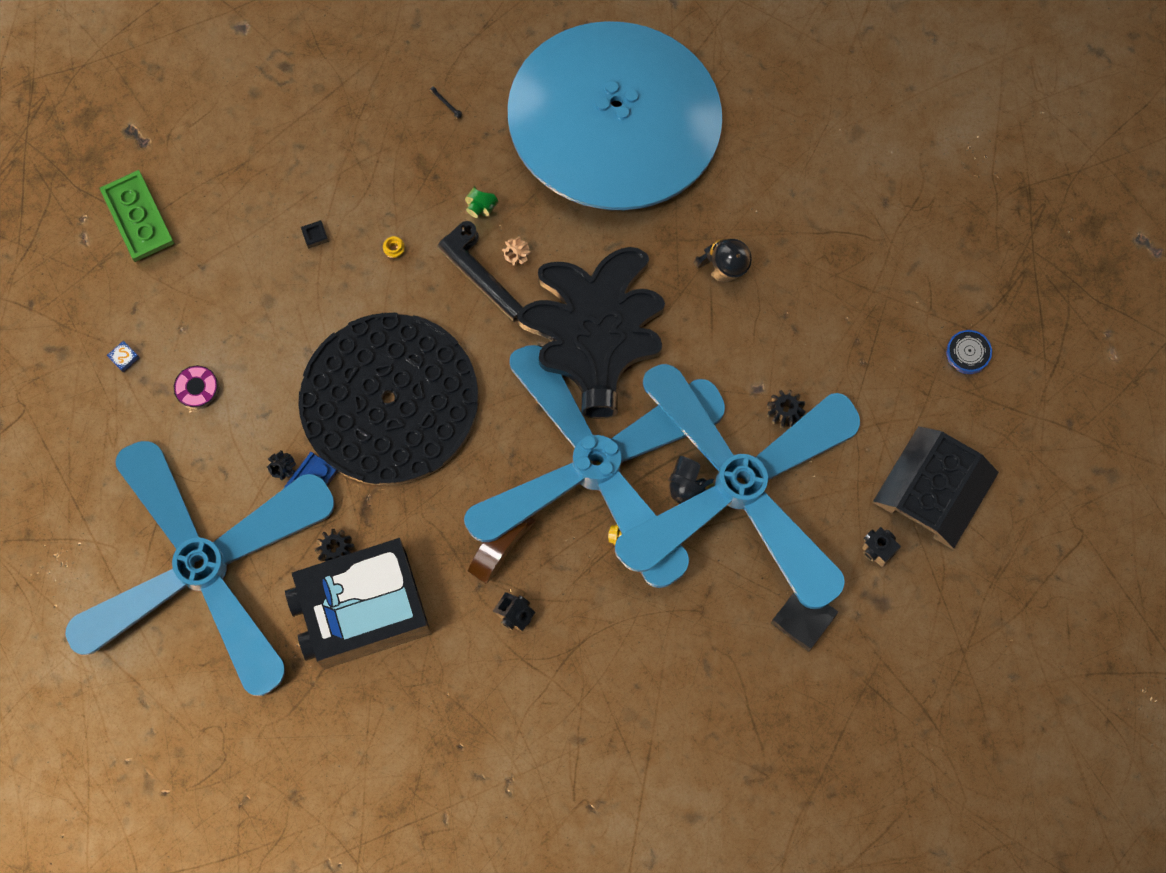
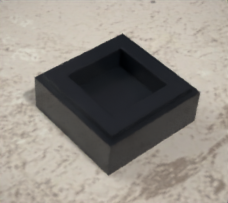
[301,220,329,249]

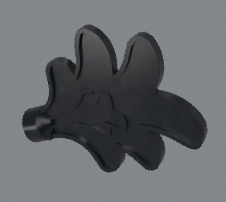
[517,247,665,419]

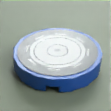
[946,330,992,374]

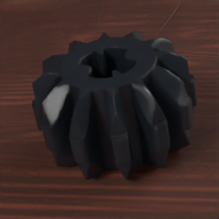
[767,390,806,428]
[315,529,355,562]

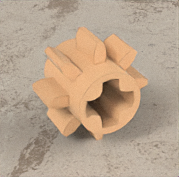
[502,237,531,266]

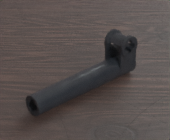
[437,221,523,322]

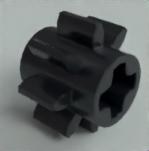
[267,450,296,480]

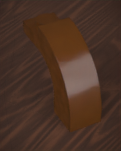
[468,517,536,584]

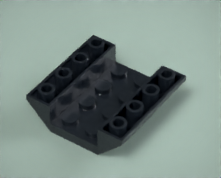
[872,426,999,549]

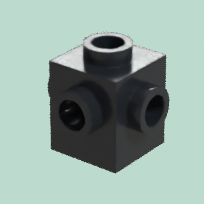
[862,527,901,567]
[493,592,536,631]

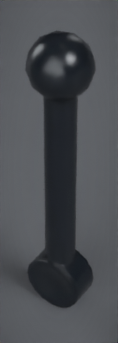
[429,86,462,119]

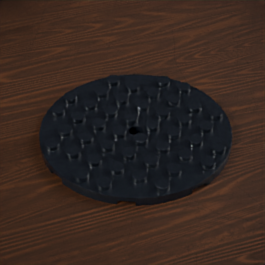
[298,312,478,486]

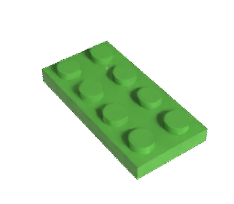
[99,170,175,262]

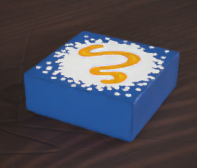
[107,341,140,372]

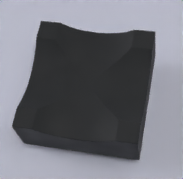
[771,592,838,652]

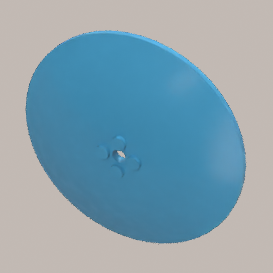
[508,21,722,210]

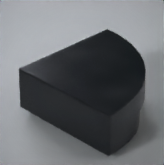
[694,245,712,269]

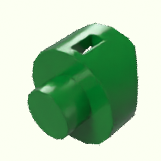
[465,186,498,218]

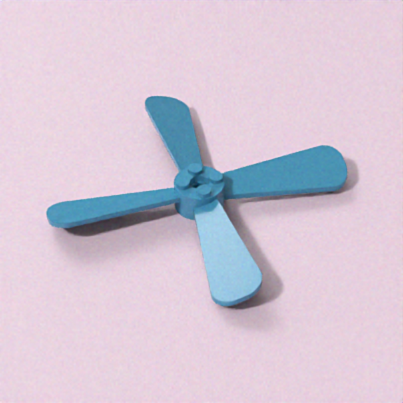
[464,345,725,588]
[615,364,860,609]
[65,441,334,696]

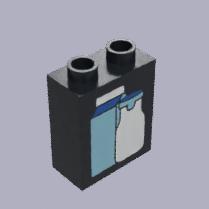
[285,538,432,670]

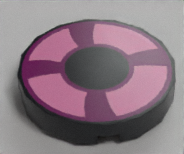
[173,365,219,410]

